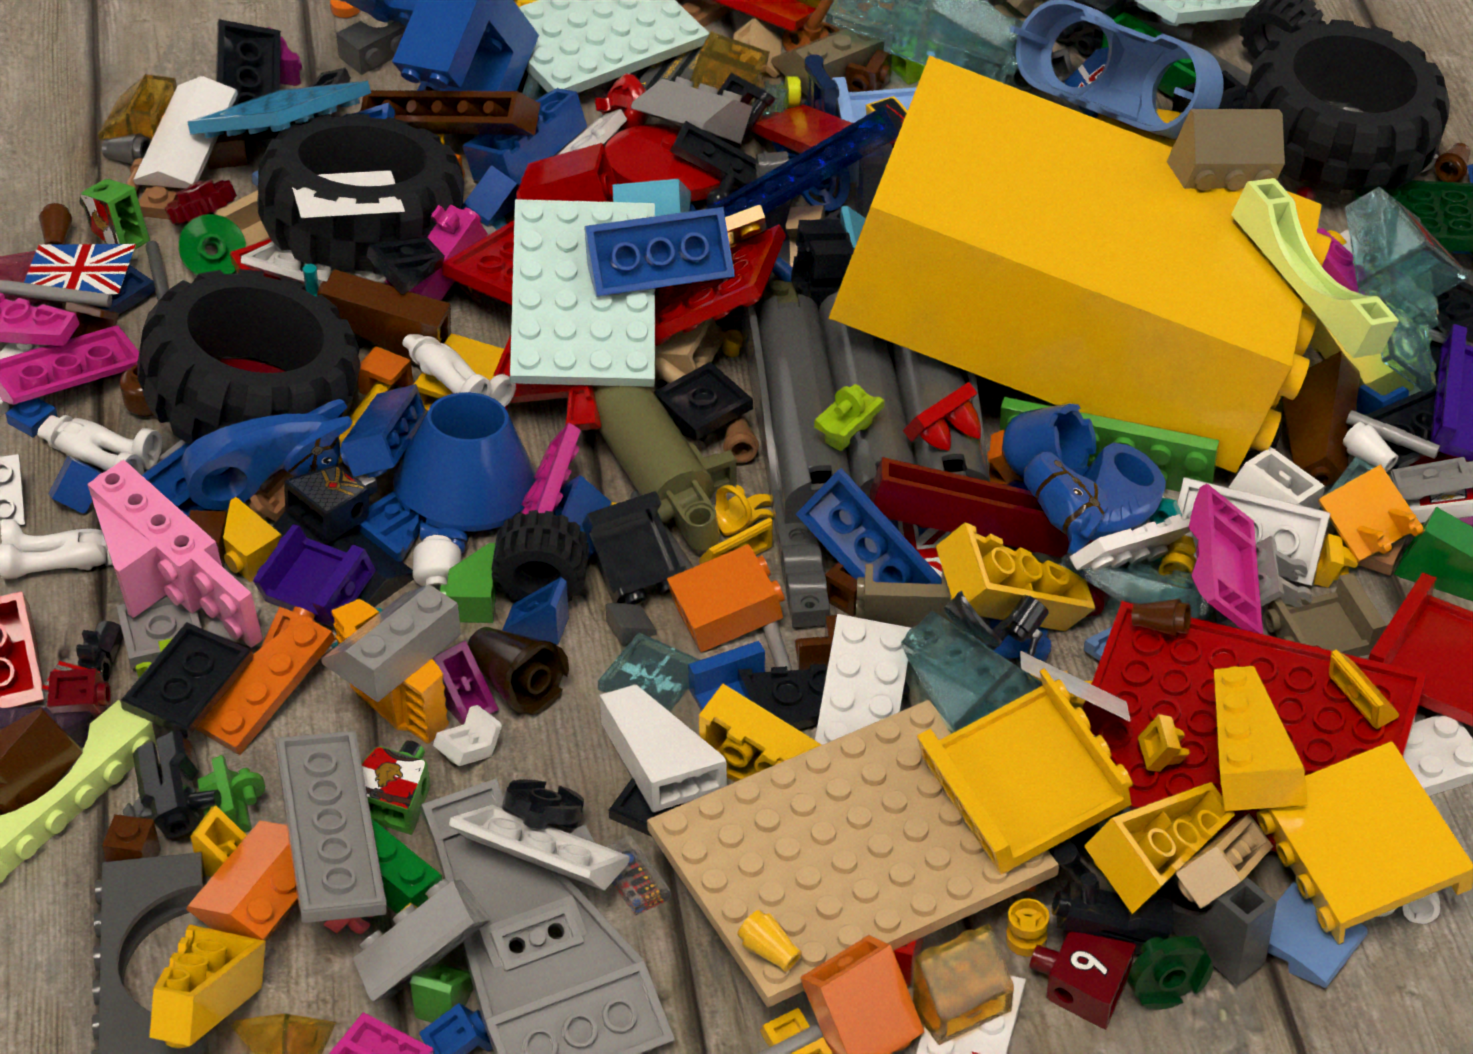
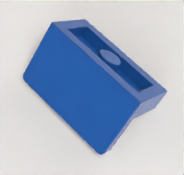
[688,641,765,711]

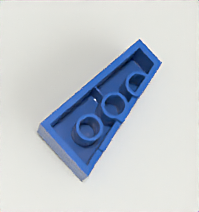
[462,88,587,185]

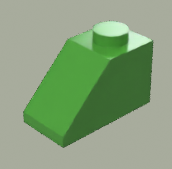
[440,543,497,623]

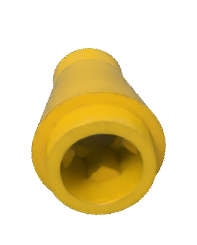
[737,910,802,972]

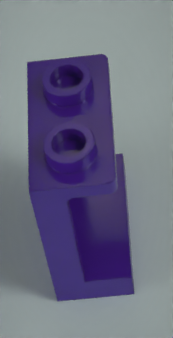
[253,524,376,627]

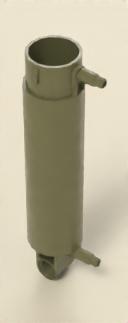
[592,385,720,550]

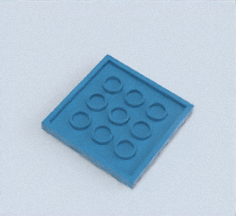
[187,81,371,138]

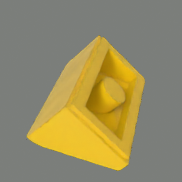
[699,517,773,564]
[1329,649,1399,729]

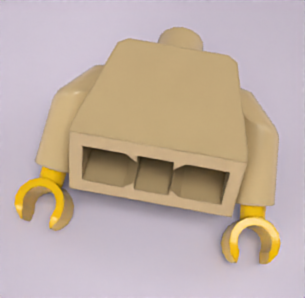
[655,318,743,384]

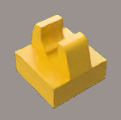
[1314,534,1358,588]
[1138,714,1190,772]

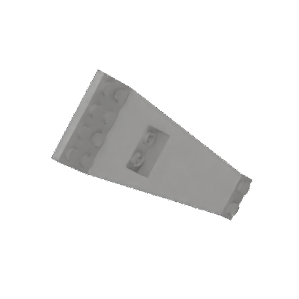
[420,778,675,1054]

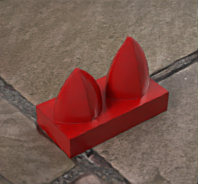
[903,382,981,451]

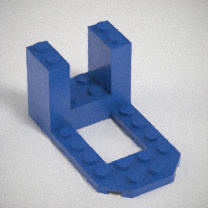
[340,0,539,135]

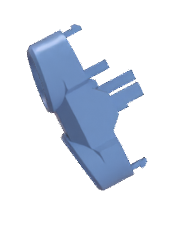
[1009,0,1223,140]

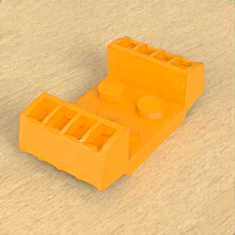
[331,599,449,744]

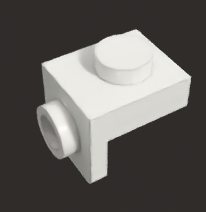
[433,705,502,766]

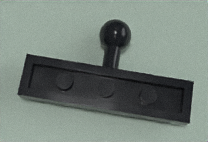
[670,121,799,213]

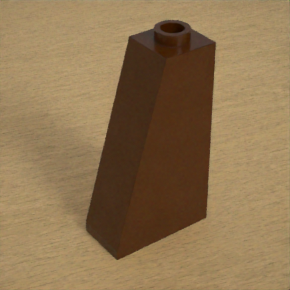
[317,269,451,366]
[1282,351,1360,487]

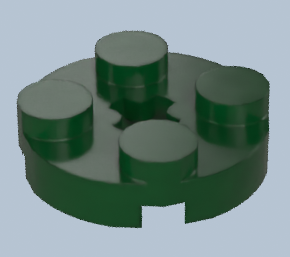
[1127,936,1213,1010]

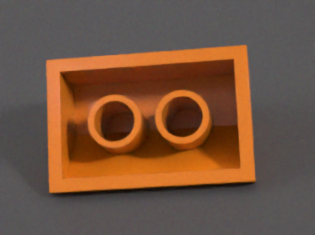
[186,820,298,941]

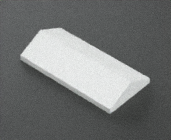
[133,76,238,188]
[241,242,386,288]
[449,805,630,891]

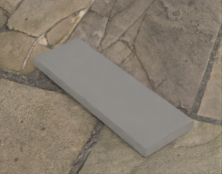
[275,731,386,923]

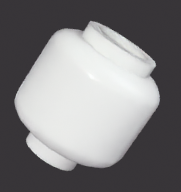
[413,535,461,591]

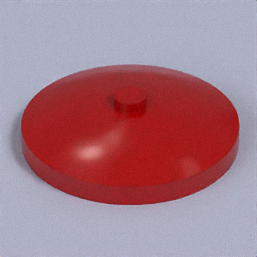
[605,124,722,201]

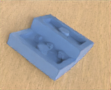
[1267,882,1368,988]

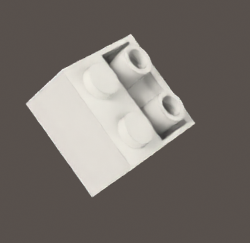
[1228,447,1325,510]

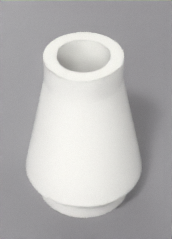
[1343,422,1399,472]

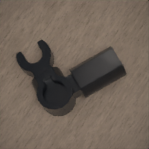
[76,621,123,682]

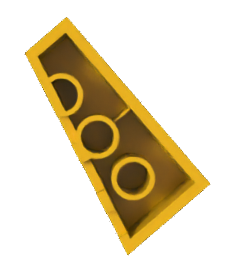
[936,522,1095,631]
[1214,666,1308,811]
[699,683,822,782]

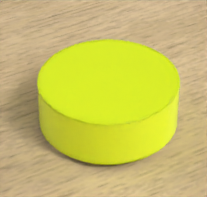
[784,76,801,108]

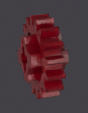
[164,179,237,224]

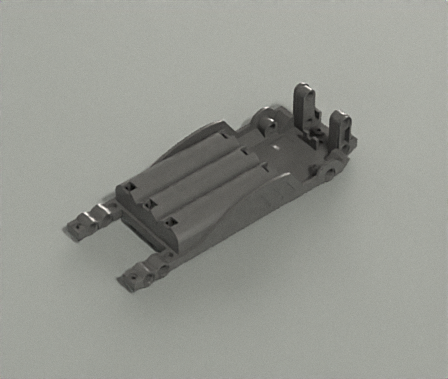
[738,142,1007,628]

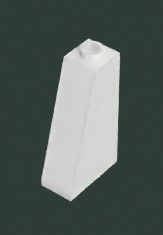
[600,684,727,812]

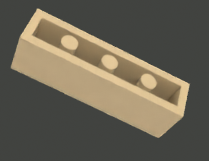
[1176,813,1273,909]

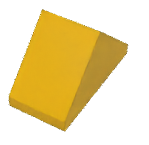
[190,805,247,877]

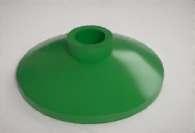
[178,214,246,276]

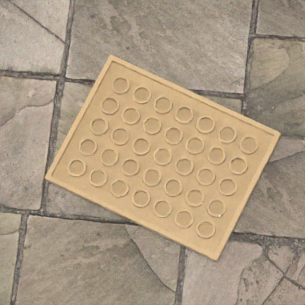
[647,700,1059,1007]

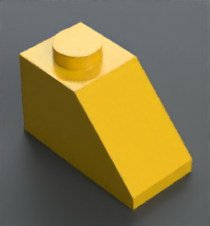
[223,497,282,582]

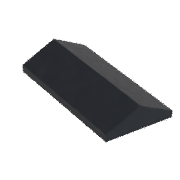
[216,19,281,141]
[1348,384,1437,469]
[272,511,414,607]

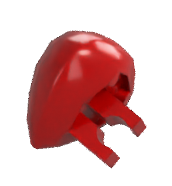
[595,73,649,130]

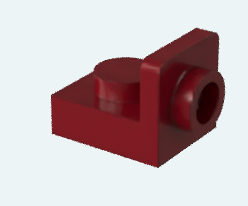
[47,668,111,719]

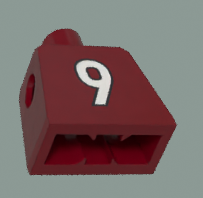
[1029,931,1136,1030]

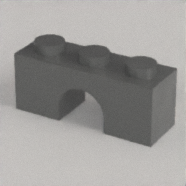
[336,20,407,75]

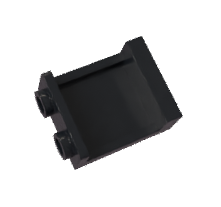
[582,491,687,604]

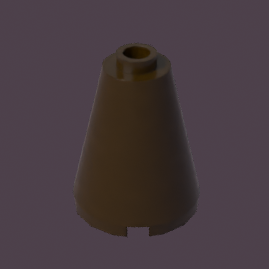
[468,627,569,715]

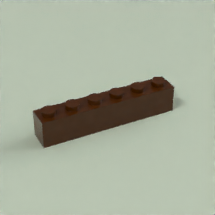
[360,90,541,135]

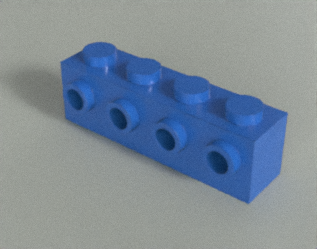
[340,384,426,478]

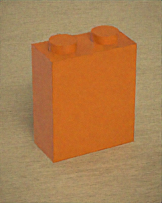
[667,544,785,653]
[800,935,924,1054]

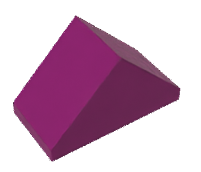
[432,640,499,725]

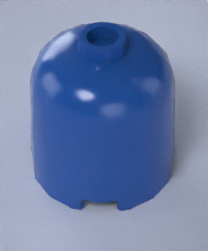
[1002,403,1096,479]

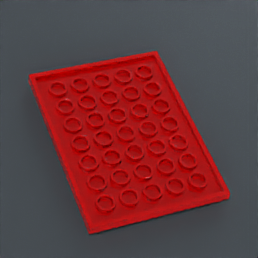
[1082,601,1427,852]

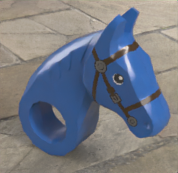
[181,399,352,511]
[1024,443,1166,555]

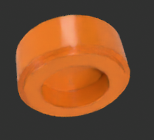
[330,0,361,18]

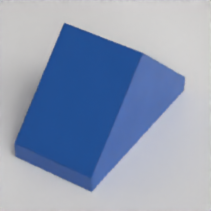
[462,165,520,226]
[502,577,569,645]

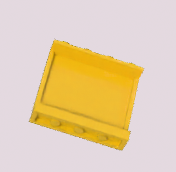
[917,668,1133,875]
[1257,741,1473,945]

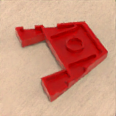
[493,335,601,430]

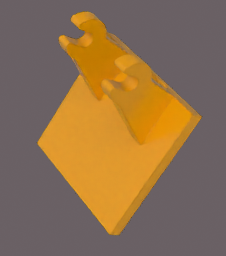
[1317,464,1423,563]

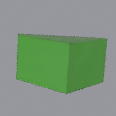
[410,964,474,1023]

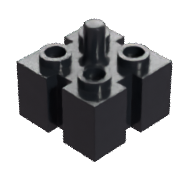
[1056,0,1126,57]
[791,219,854,312]

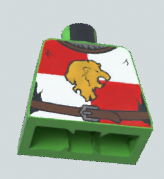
[80,179,150,250]
[361,740,430,835]

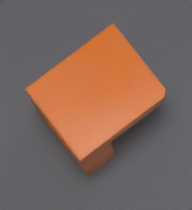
[358,346,413,395]

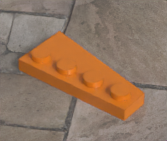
[196,615,335,755]

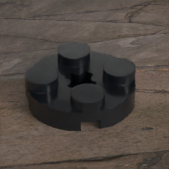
[502,779,584,829]

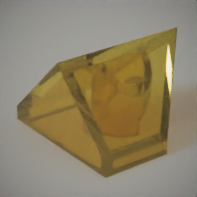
[231,1013,336,1054]

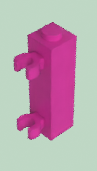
[385,205,488,301]

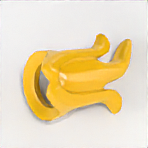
[715,485,773,536]

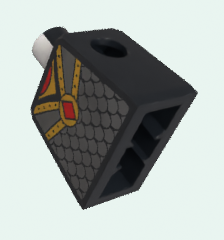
[284,465,378,544]

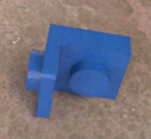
[419,1003,493,1054]

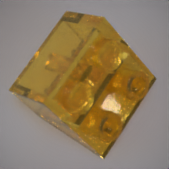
[690,32,770,106]
[98,74,177,141]
[912,923,1014,1045]

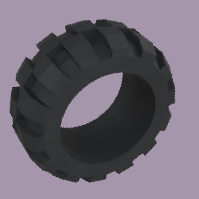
[1242,19,1450,195]
[257,114,465,274]
[137,269,361,445]

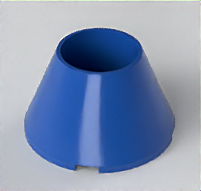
[393,392,536,531]

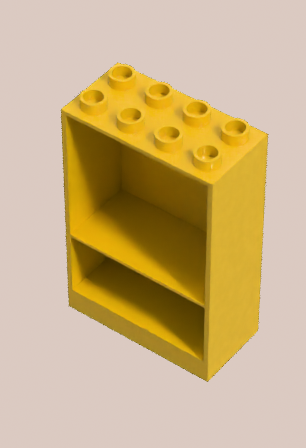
[829,55,1331,473]

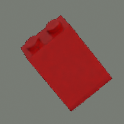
[516,143,618,202]

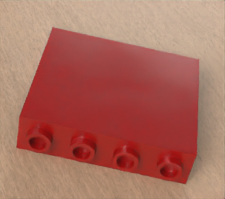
[1368,572,1473,727]

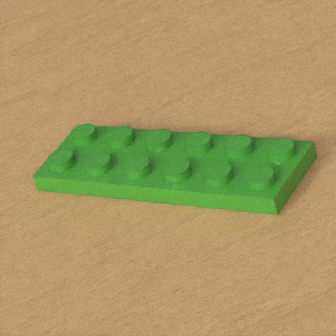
[1000,397,1219,492]

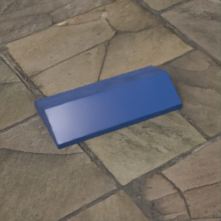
[584,207,735,297]
[796,468,941,584]

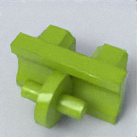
[814,384,884,451]

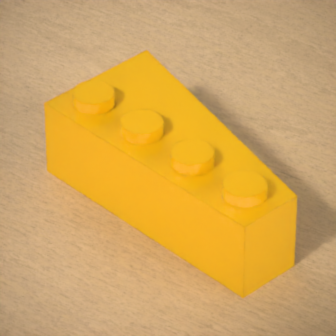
[1084,782,1235,914]
[149,924,266,1048]

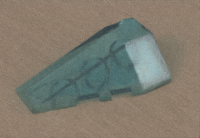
[1061,553,1214,622]

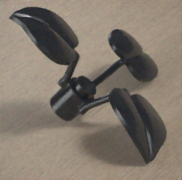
[944,591,1089,717]

